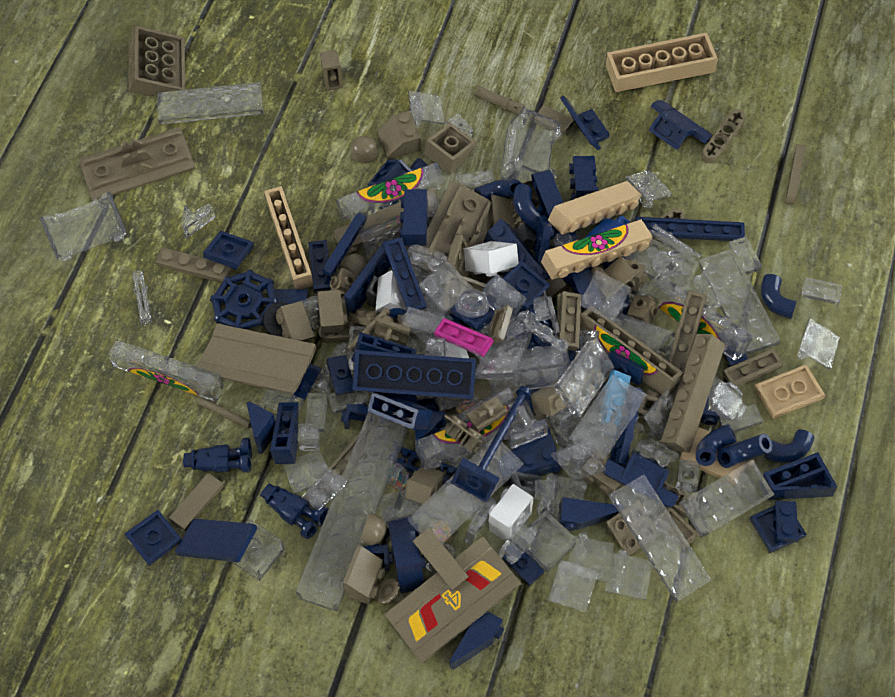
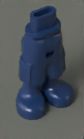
[183,437,252,473]
[260,483,329,539]

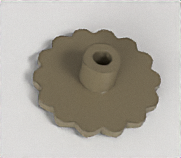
[376,577,399,604]

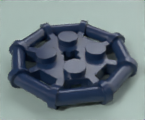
[210,270,279,329]

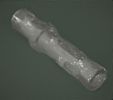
[649,224,701,264]
[132,271,152,325]

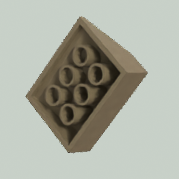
[129,25,185,95]

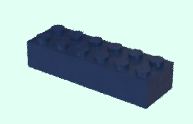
[352,350,476,399]

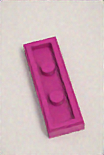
[434,318,494,357]

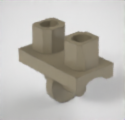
[374,315,410,346]
[466,396,508,432]

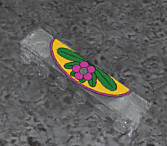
[336,162,445,222]
[646,275,753,360]
[108,339,224,402]
[415,400,535,470]

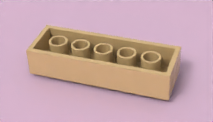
[606,33,718,93]

